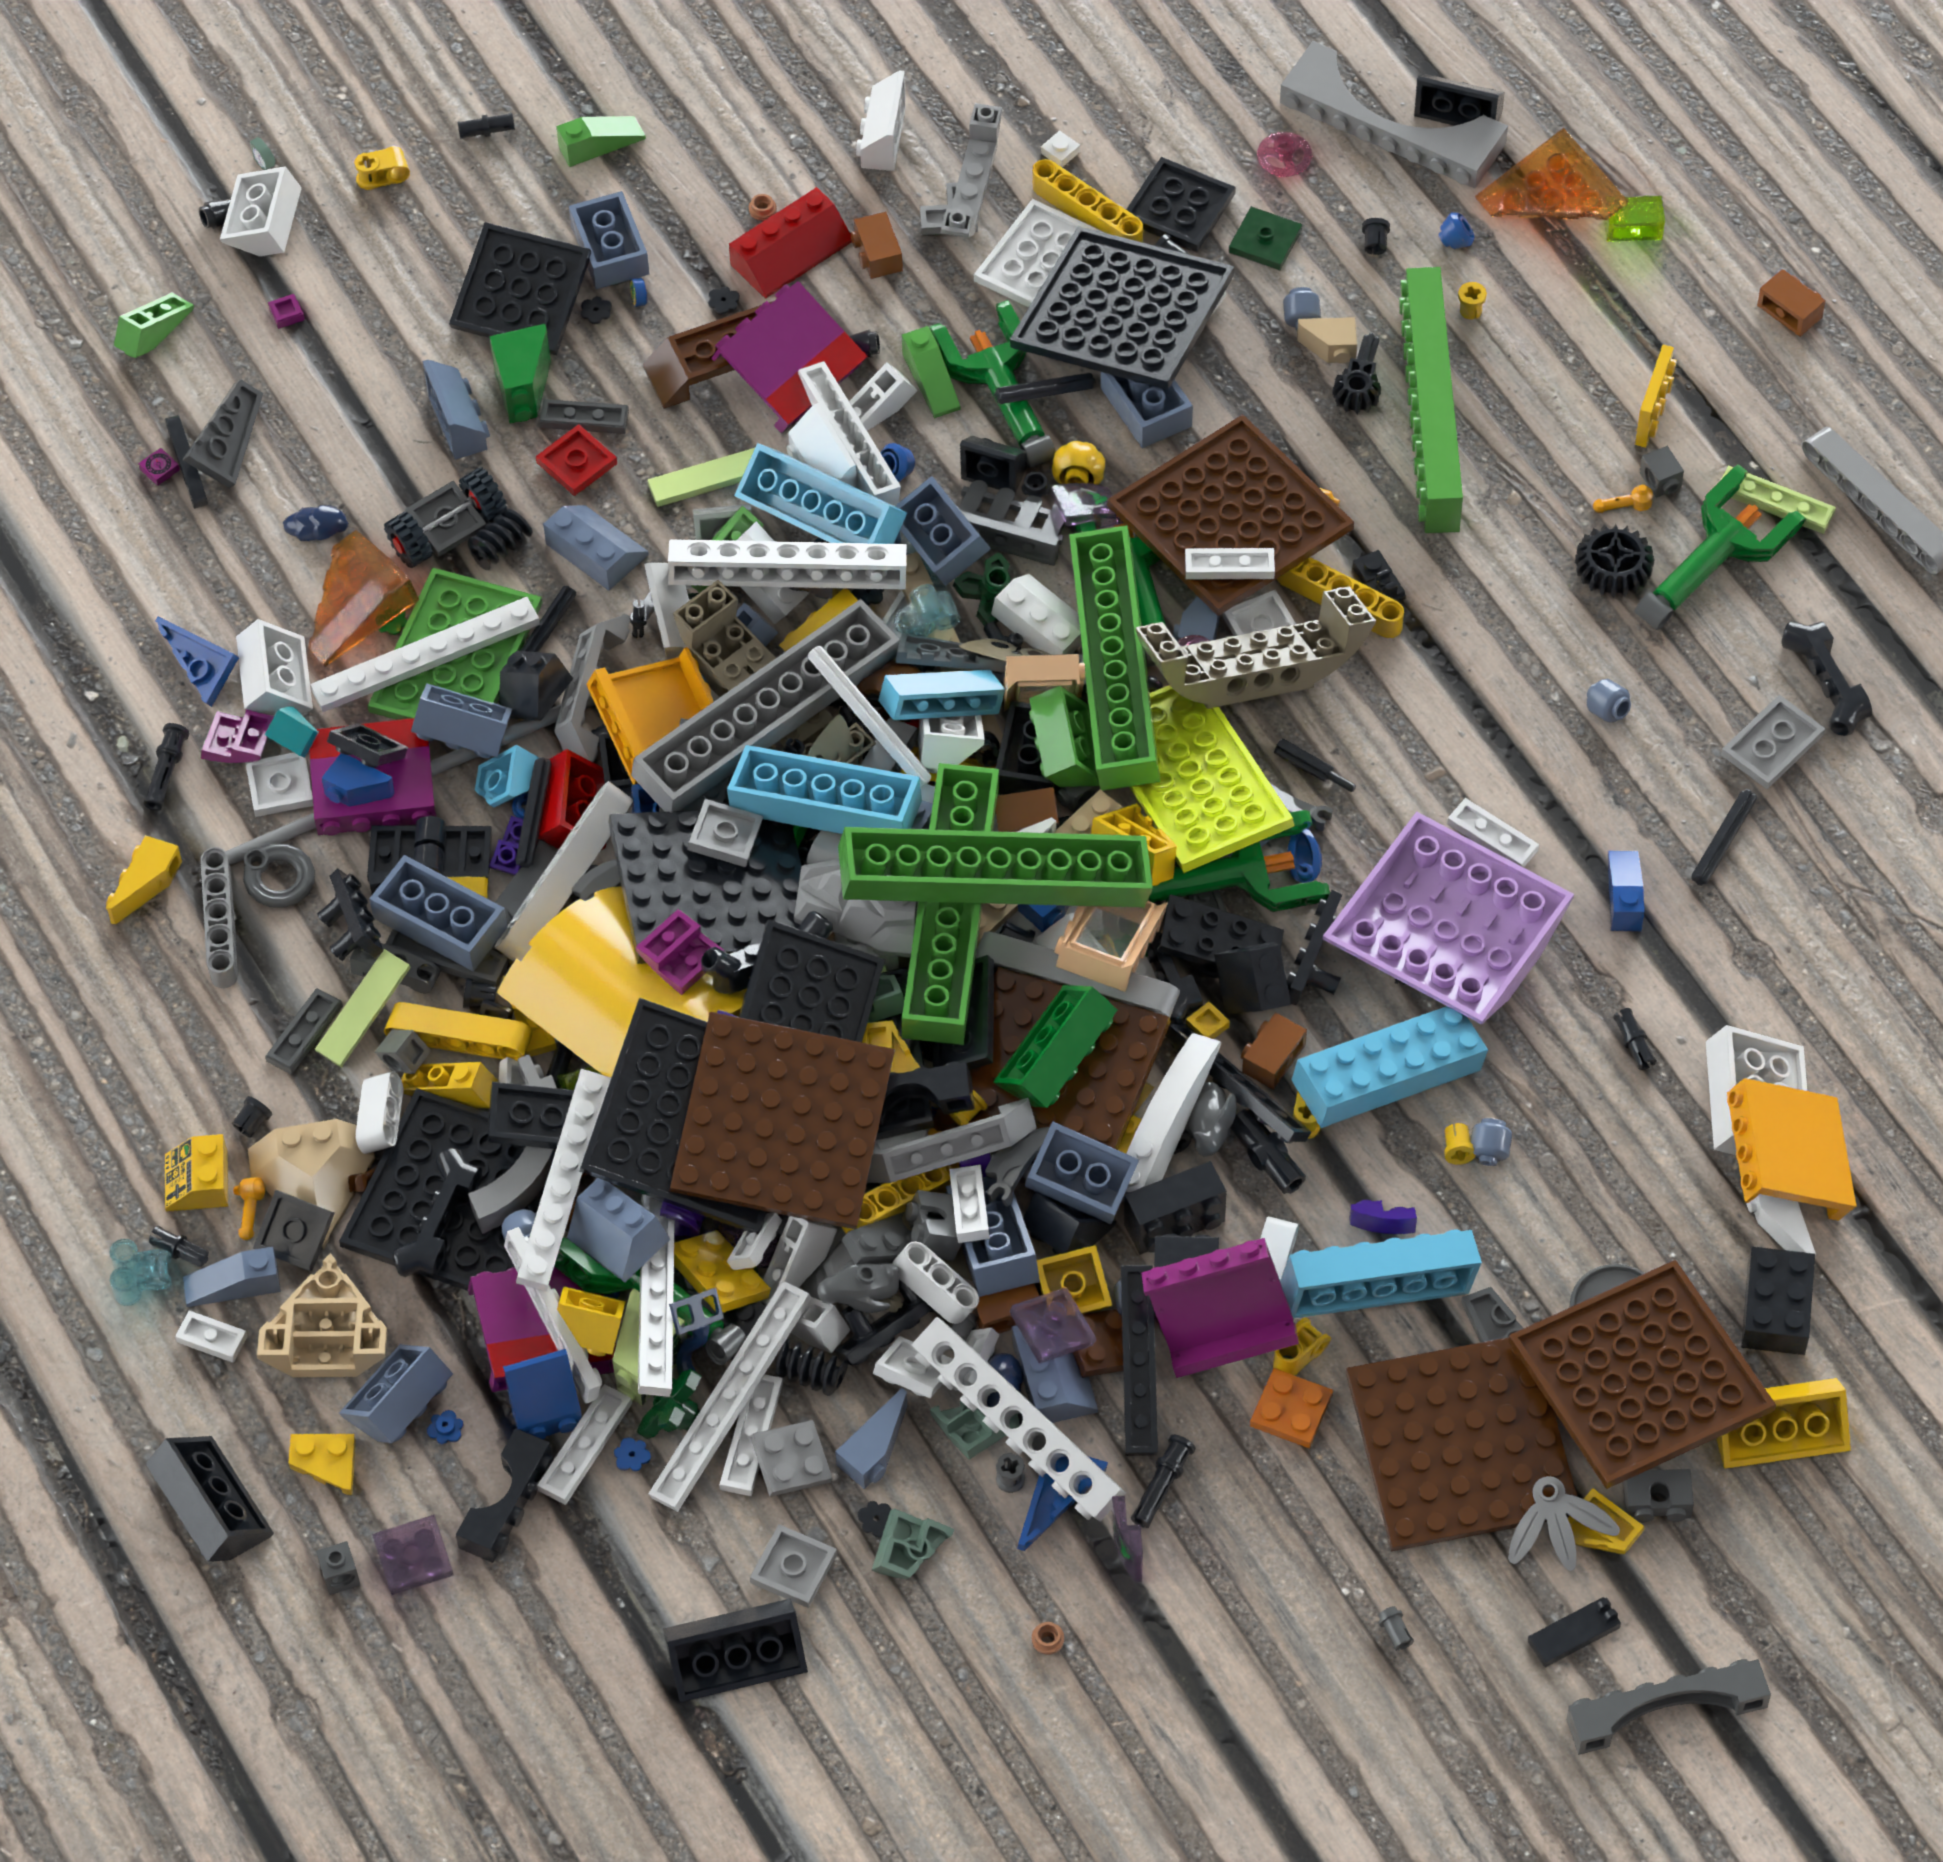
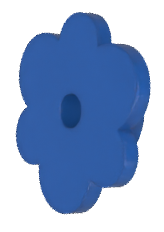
[427,1410,464,1444]
[614,1437,651,1471]

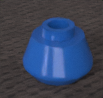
[1438,212,1475,249]
[880,443,915,482]

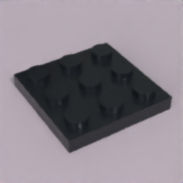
[1126,157,1236,252]

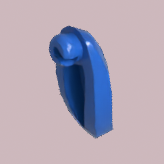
[1287,828,1322,883]

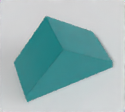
[265,706,319,758]

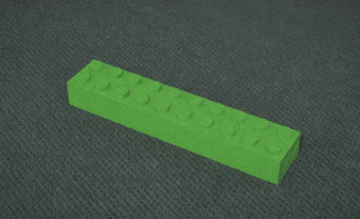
[1399,267,1463,533]
[1069,525,1160,791]
[902,763,999,1045]
[838,827,1153,908]

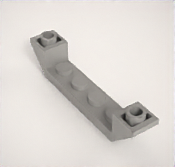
[941,103,1002,238]
[554,614,630,762]
[867,1098,1037,1183]

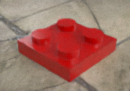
[536,424,617,496]

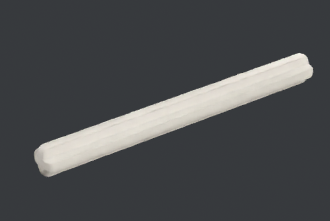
[808,646,931,787]

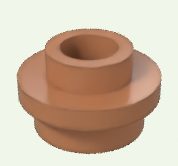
[749,194,777,220]
[1032,1622,1064,1654]

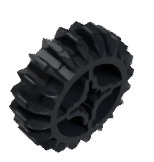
[1575,524,1655,598]

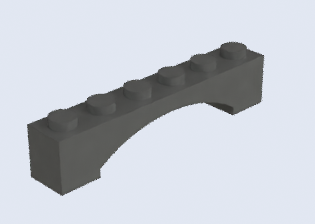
[1566,1659,1771,1755]

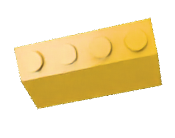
[1716,1378,1851,1469]

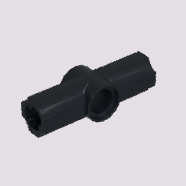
[1231,1109,1306,1194]

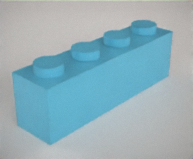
[878,670,1005,720]

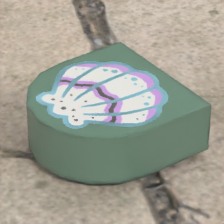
[250,137,275,170]

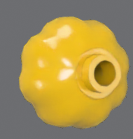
[1052,441,1105,493]

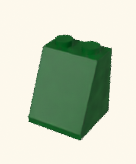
[489,324,551,424]

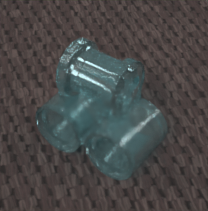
[894,584,961,637]
[109,1239,172,1306]

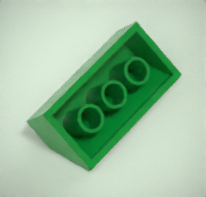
[993,985,1118,1108]

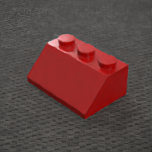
[538,749,606,850]

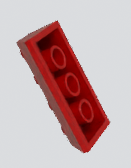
[729,187,852,299]

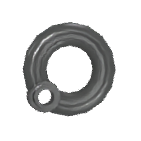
[243,844,315,908]

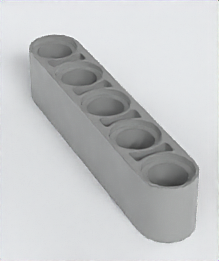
[201,847,238,988]

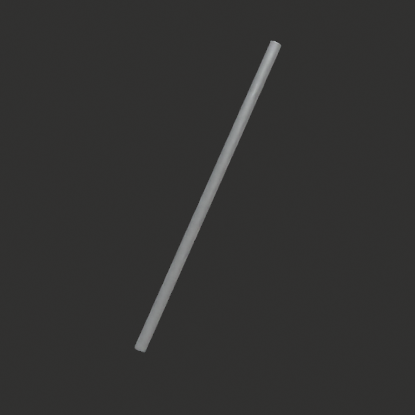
[225,696,595,866]

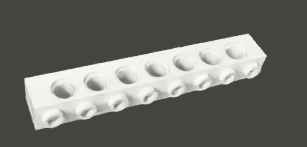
[668,540,906,590]
[911,1317,1126,1522]

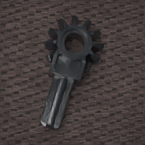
[1332,333,1381,415]

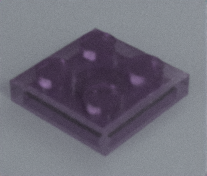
[1009,1287,1096,1364]
[372,1515,454,1595]

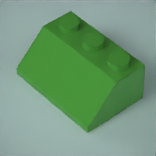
[1029,686,1100,787]

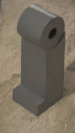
[350,943,441,994]

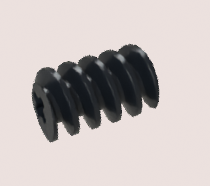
[468,509,533,570]
[776,1338,848,1396]

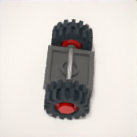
[384,467,507,568]

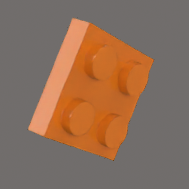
[1250,1368,1333,1449]

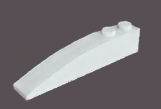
[798,361,901,506]
[1122,1033,1221,1201]

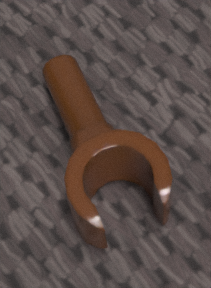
[348,1167,376,1193]

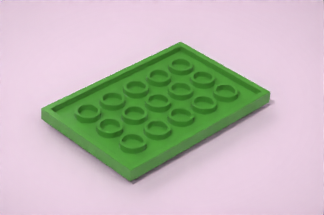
[368,568,543,720]

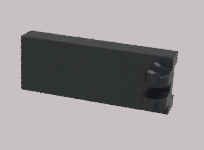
[1527,1597,1621,1668]

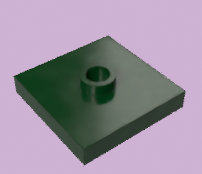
[1229,206,1302,270]

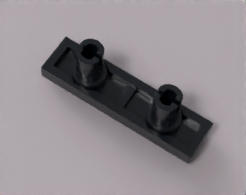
[317,868,384,961]
[1287,890,1343,1006]
[834,1279,935,1366]

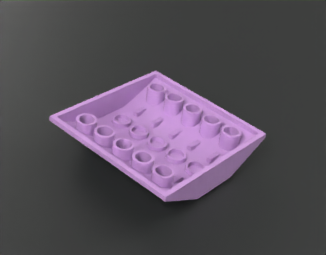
[1323,811,1574,1024]

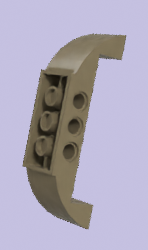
[673,580,876,764]
[1136,586,1376,709]

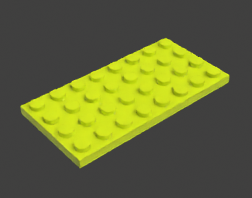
[1129,685,1294,873]

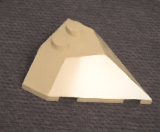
[248,1119,375,1249]
[257,1253,387,1378]

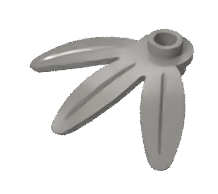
[1508,1476,1620,1571]

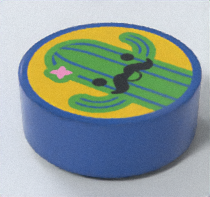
[630,278,647,307]

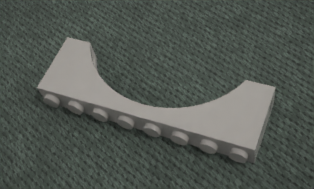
[1280,41,1508,189]

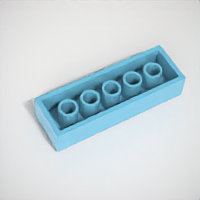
[734,443,907,544]
[727,745,922,834]
[1291,1006,1488,1128]
[1280,1229,1482,1318]

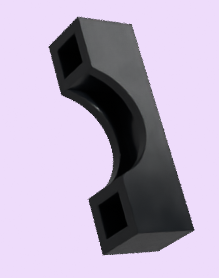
[879,1062,975,1126]
[456,1428,554,1563]

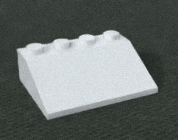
[1706,1025,1807,1155]

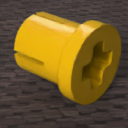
[1458,282,1487,320]
[1444,1123,1476,1165]

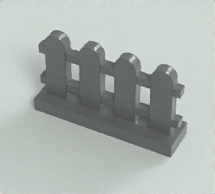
[957,480,1073,566]

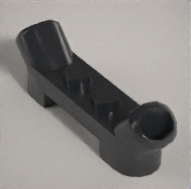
[1781,621,1872,736]
[701,911,834,994]
[1118,918,1203,1024]
[392,1148,482,1277]

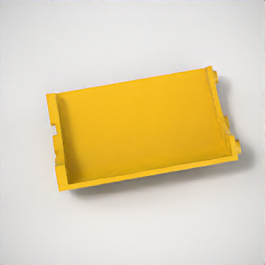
[497,886,746,1077]

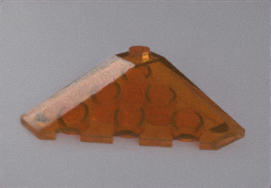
[1475,128,1629,220]
[308,530,420,667]

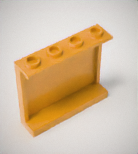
[586,647,714,785]
[1727,1078,1857,1221]

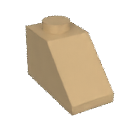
[1297,317,1357,363]

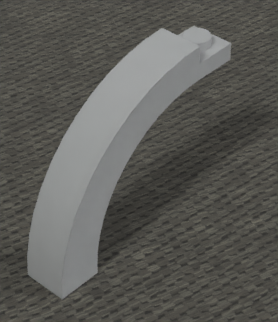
[468,1055,556,1234]

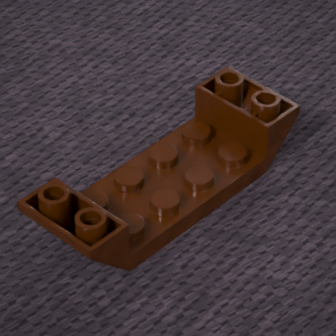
[643,301,773,409]

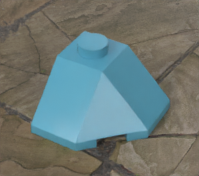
[475,745,539,808]

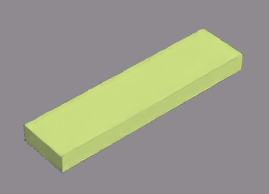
[648,448,755,507]
[1721,465,1836,534]
[315,949,411,1068]

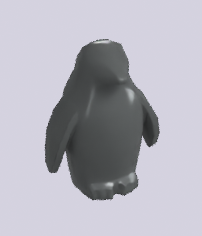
[1185,1082,1237,1157]
[817,1259,899,1313]

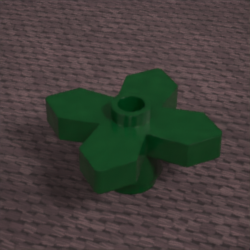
[953,552,1011,626]
[637,1369,702,1439]

